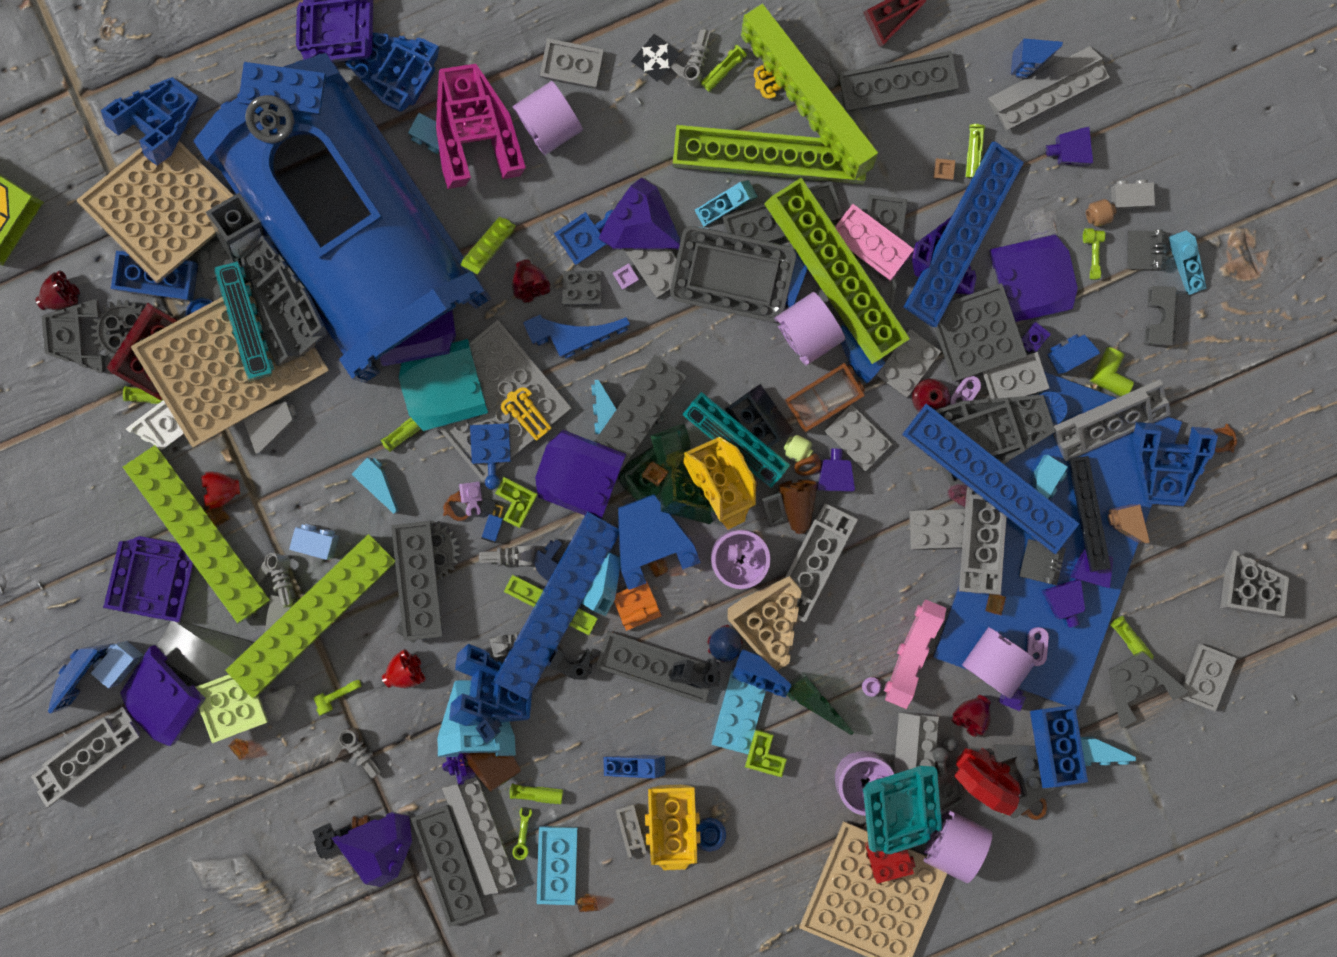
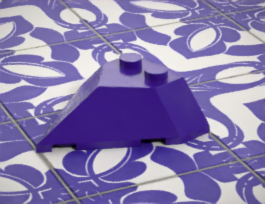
[599,177,681,250]
[912,216,976,295]
[331,812,412,887]

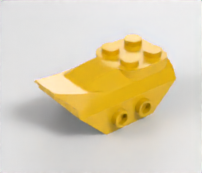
[684,437,756,530]
[645,784,700,870]

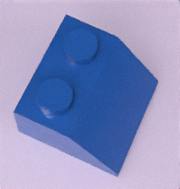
[1047,334,1100,374]

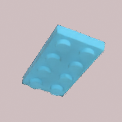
[711,670,766,754]
[537,826,578,905]

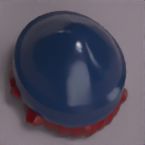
[707,625,743,662]

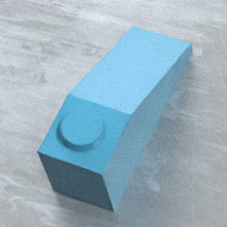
[352,457,399,514]

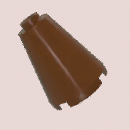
[779,479,817,534]

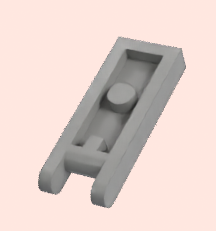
[615,804,647,859]

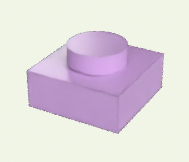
[613,263,639,290]

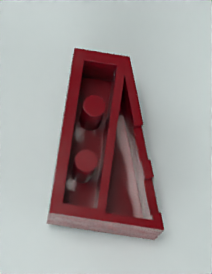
[863,0,926,47]

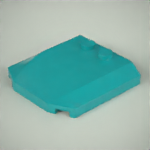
[399,339,489,431]
[863,766,942,854]

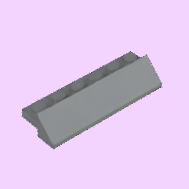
[987,46,1110,131]
[1053,379,1171,461]
[959,486,1006,595]
[785,503,858,623]
[31,707,141,808]
[894,712,939,774]
[442,775,518,895]

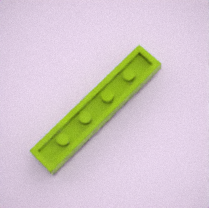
[461,216,516,274]
[504,575,598,635]

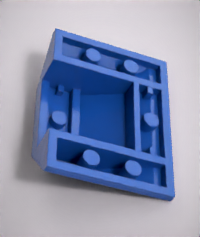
[48,644,112,714]

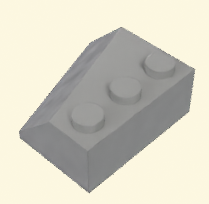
[1220,550,1289,617]

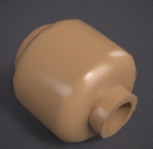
[1086,199,1116,227]

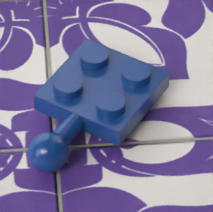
[554,210,613,266]
[470,423,511,490]

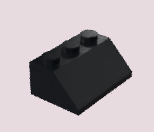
[725,384,794,448]

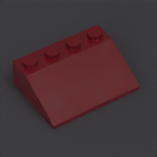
[107,303,178,401]

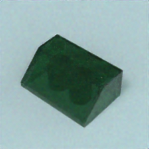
[660,468,718,524]

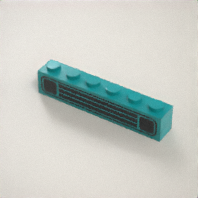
[215,262,274,382]
[682,392,790,488]

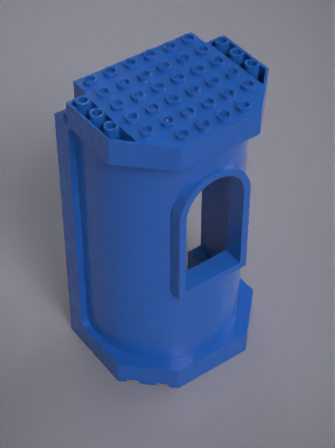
[194,53,492,383]

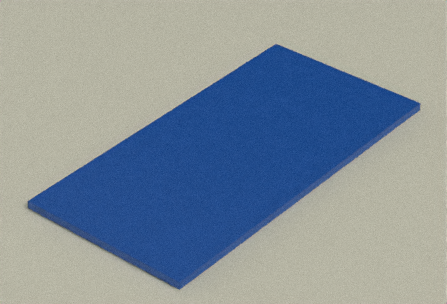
[933,372,1182,710]

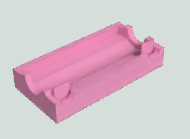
[835,204,914,281]

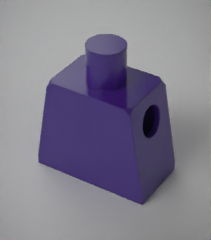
[1046,127,1093,166]
[817,448,855,491]
[1070,543,1113,588]
[1042,579,1085,627]

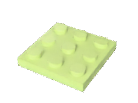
[195,675,268,743]

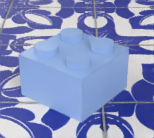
[289,524,339,560]
[91,641,144,689]

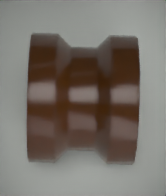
[352,815,370,829]

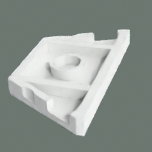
[126,401,184,450]

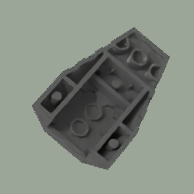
[240,235,327,366]
[935,395,1055,486]
[157,621,253,687]

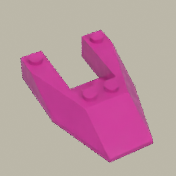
[436,64,526,189]

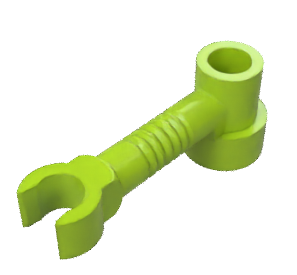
[1083,228,1105,279]
[313,680,362,716]
[512,808,532,860]

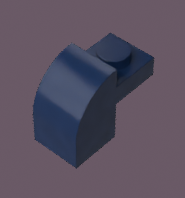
[535,539,563,581]

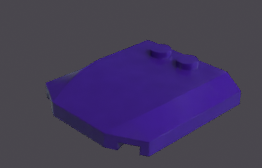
[296,0,373,62]
[989,234,1078,322]
[380,309,456,366]
[535,430,626,519]
[103,536,194,623]
[120,645,206,746]

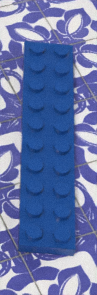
[904,141,1024,327]
[901,404,1079,554]
[493,512,619,700]

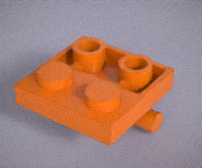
[614,581,662,631]

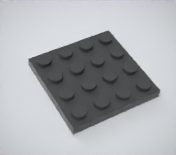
[935,283,1027,382]

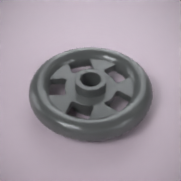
[245,95,294,143]

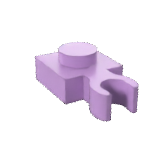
[459,481,482,516]

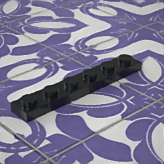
[1068,456,1111,572]

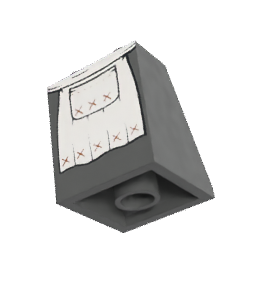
[206,192,264,262]

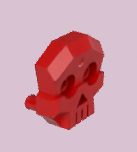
[955,748,1021,816]

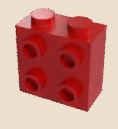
[865,842,916,884]

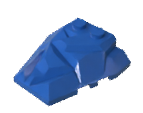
[345,32,440,112]

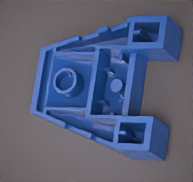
[100,77,199,166]
[1132,422,1218,506]
[618,494,701,590]
[449,644,532,726]

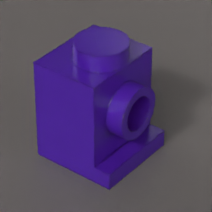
[1021,322,1051,353]
[998,689,1026,711]

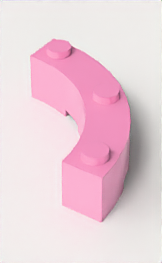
[884,599,946,709]

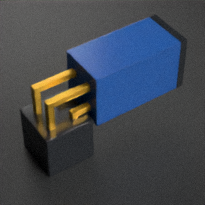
[481,498,504,543]

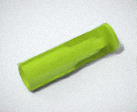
[701,45,747,92]
[966,124,985,178]
[123,386,163,404]
[381,417,421,452]
[1111,616,1154,659]
[509,783,563,805]

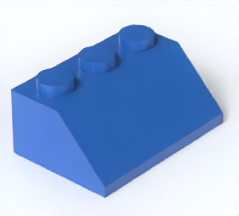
[1011,38,1063,78]

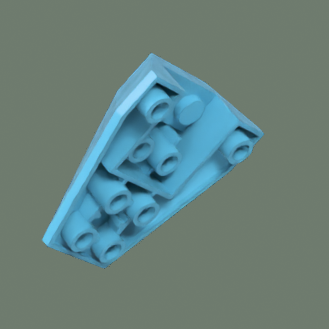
[437,680,516,757]

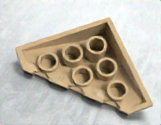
[728,576,802,671]

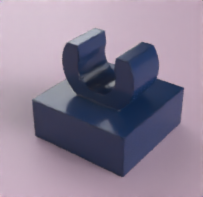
[476,716,503,744]

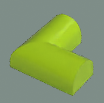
[1090,347,1134,397]
[495,477,538,528]
[745,729,787,777]

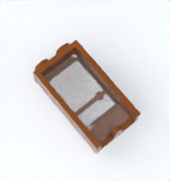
[785,363,865,432]

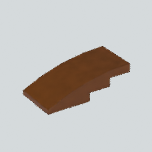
[463,752,521,792]

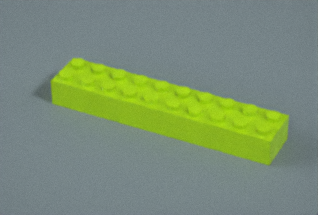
[741,3,878,181]
[673,125,866,184]
[764,178,910,364]
[123,445,270,624]
[225,534,395,699]

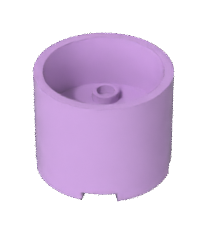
[513,81,583,156]
[774,292,845,366]
[711,529,770,589]
[962,627,1037,699]
[835,751,894,816]
[923,810,992,883]

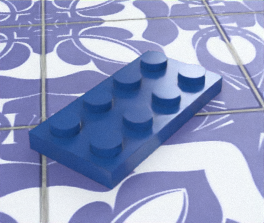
[238,62,326,115]

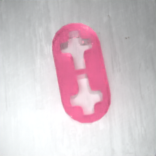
[947,484,967,508]

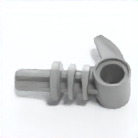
[671,29,711,87]
[479,545,535,566]
[257,553,293,608]
[489,632,519,657]
[330,727,380,778]

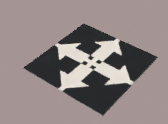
[631,34,681,82]

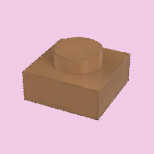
[933,158,955,181]

